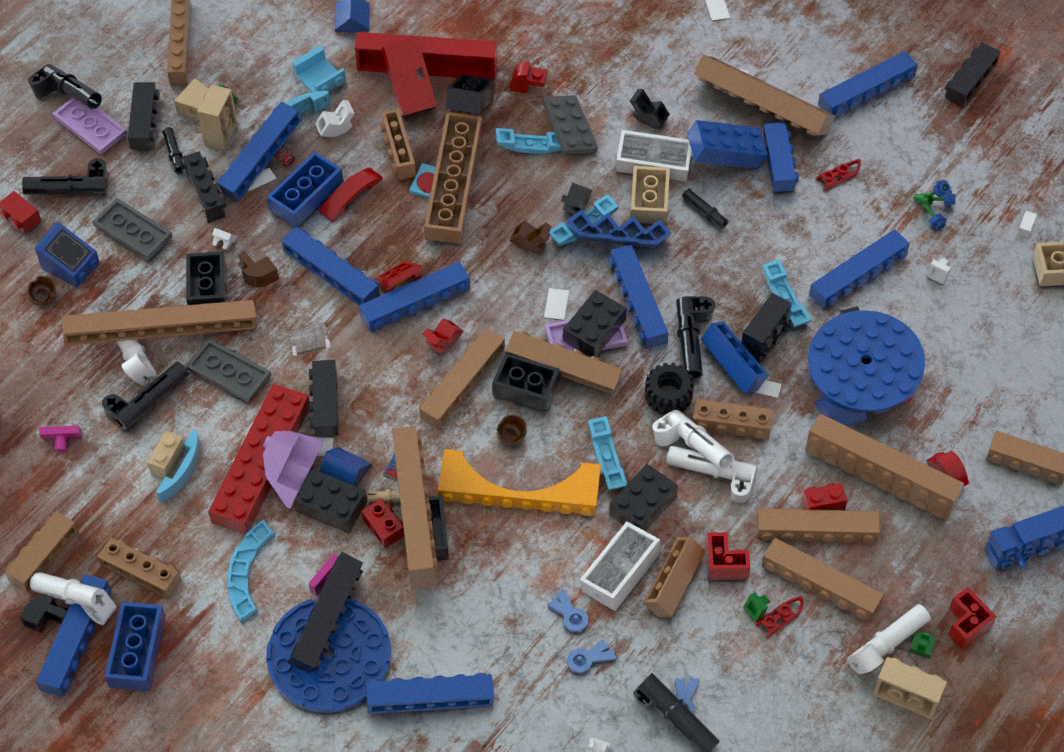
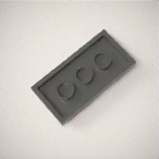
[542,95,598,155]
[92,198,173,261]
[186,339,271,403]

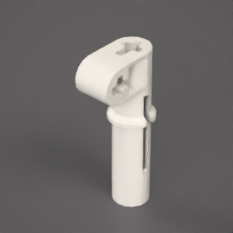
[116,340,158,386]
[652,410,734,470]
[666,446,757,503]
[30,572,117,625]
[847,604,931,674]

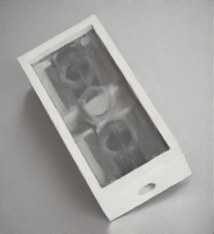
[615,130,692,182]
[580,521,661,611]

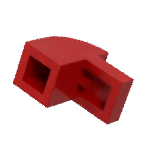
[510,62,548,94]
[422,318,464,354]
[927,451,969,487]

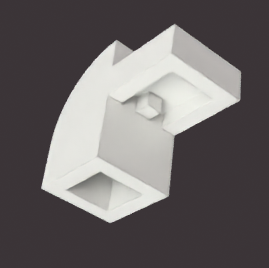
[315,100,355,137]

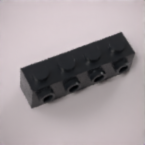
[945,42,1001,107]
[128,82,160,149]
[183,151,226,223]
[309,359,339,437]

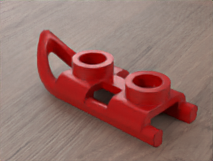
[815,159,861,191]
[755,596,804,638]

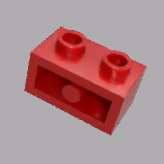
[0,191,42,234]
[801,483,848,511]
[361,499,404,549]

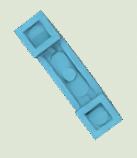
[286,91,330,113]
[495,128,562,154]
[549,194,619,246]
[762,259,811,328]
[588,416,627,491]
[156,429,200,503]

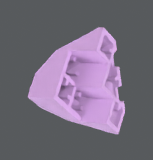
[263,431,324,509]

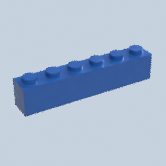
[818,51,918,116]
[217,101,302,201]
[281,226,380,305]
[809,229,910,309]
[608,244,669,349]
[359,261,470,332]
[36,574,111,697]
[365,673,494,714]

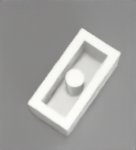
[1017,211,1037,238]

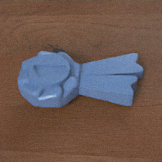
[547,589,588,633]
[567,639,617,674]
[675,676,700,714]

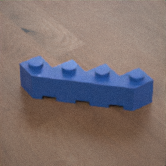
[566,210,671,249]

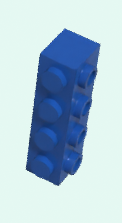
[763,122,799,192]
[701,321,769,393]

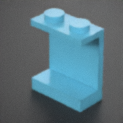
[292,45,346,92]

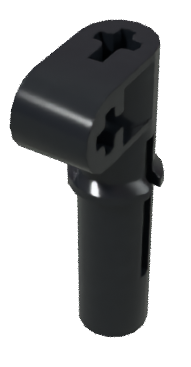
[28,64,102,109]
[22,158,108,197]
[676,296,716,379]
[102,361,189,431]
[633,673,720,752]

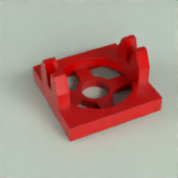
[375,261,421,294]

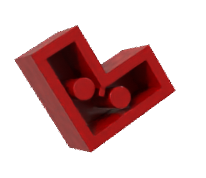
[706,532,750,580]
[948,587,997,650]

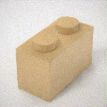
[147,431,185,479]

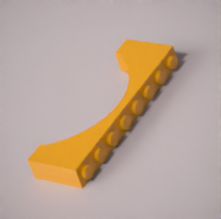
[438,449,601,516]

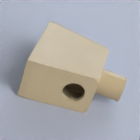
[174,78,209,119]

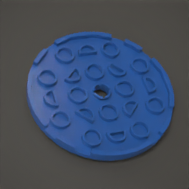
[808,310,925,414]
[266,599,391,713]

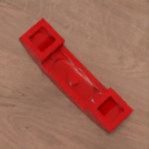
[319,167,383,222]

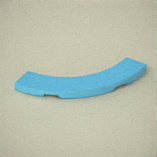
[227,519,275,624]

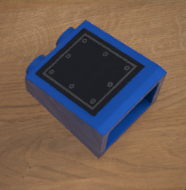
[34,222,100,287]

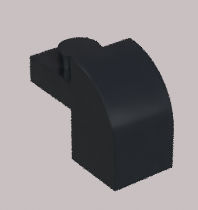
[630,89,670,127]
[561,183,593,214]
[19,595,68,633]

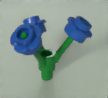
[913,180,956,230]

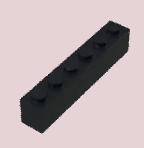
[287,552,363,674]

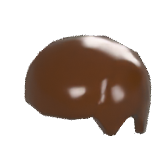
[27,276,56,306]
[496,414,527,446]

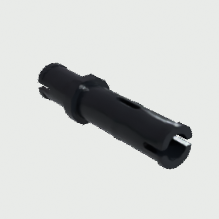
[162,127,185,174]
[682,188,729,229]

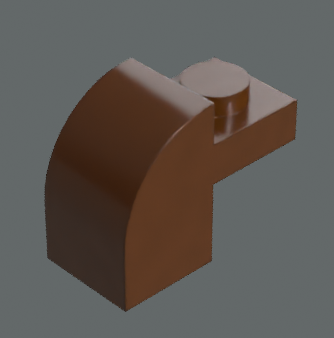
[509,221,552,252]
[238,251,279,287]

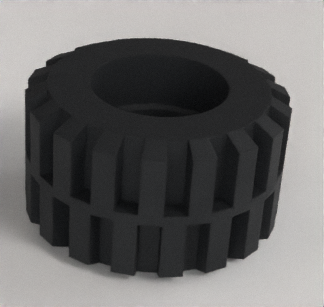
[645,363,694,415]

